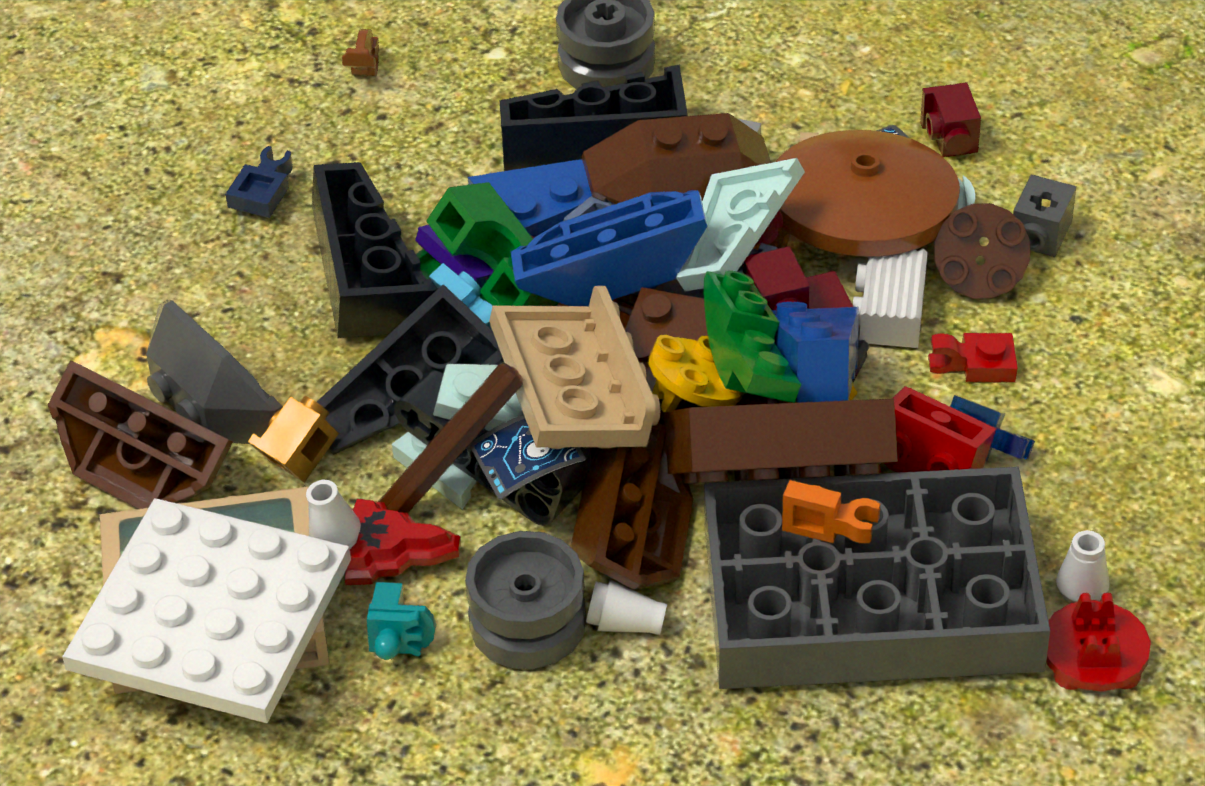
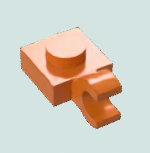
[782,480,881,543]

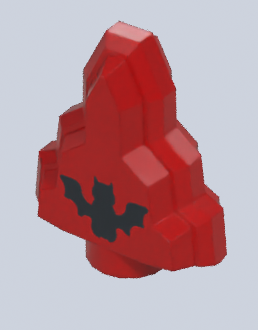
[344,499,461,586]

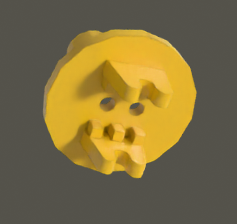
[648,335,745,412]

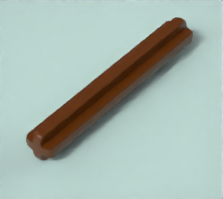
[378,363,524,513]

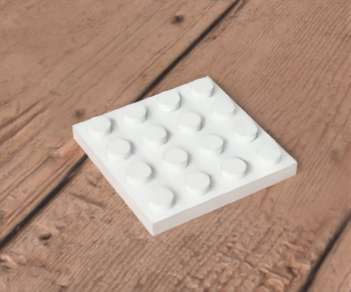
[62,498,351,723]

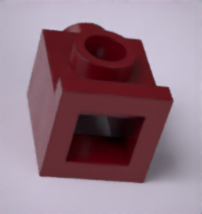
[920,82,981,157]

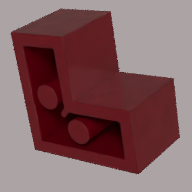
[743,246,853,310]

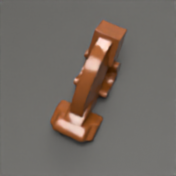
[342,29,379,76]

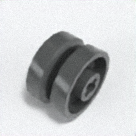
[556,0,655,89]
[465,531,586,669]

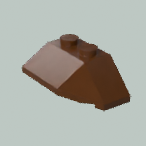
[582,113,771,204]
[48,360,233,509]
[570,422,693,589]

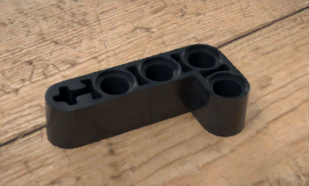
[394,370,593,526]

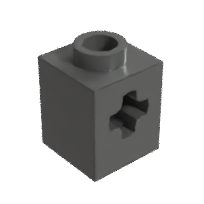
[1013,174,1077,257]

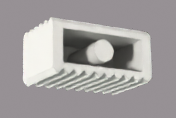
[853,248,928,348]

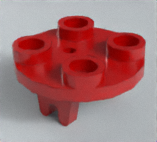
[1046,592,1151,692]

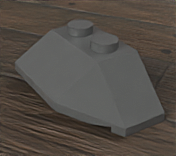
[146,300,283,444]

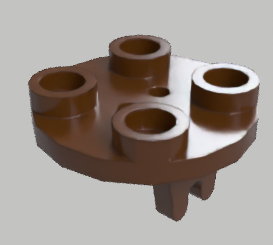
[934,203,1030,299]

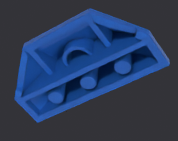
[511,190,708,306]

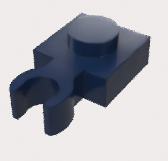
[225,146,293,218]

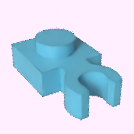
[429,263,492,330]

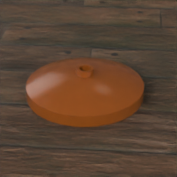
[776,130,960,257]

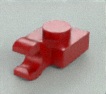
[928,333,1018,382]

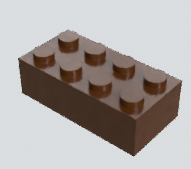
[665,398,898,484]

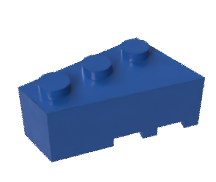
[468,159,609,237]
[772,302,859,403]

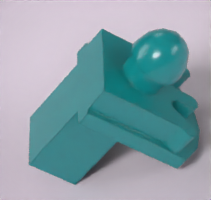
[367,582,436,660]

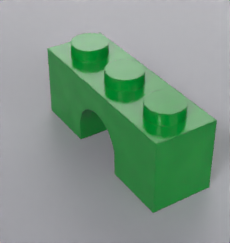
[426,182,559,306]

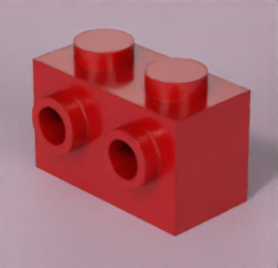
[884,386,997,473]

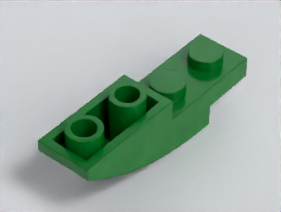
[704,270,801,403]

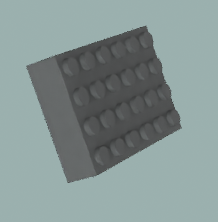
[704,467,1050,689]

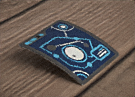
[470,414,586,499]

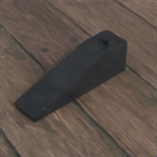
[317,284,504,455]

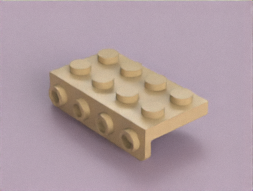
[489,286,660,449]

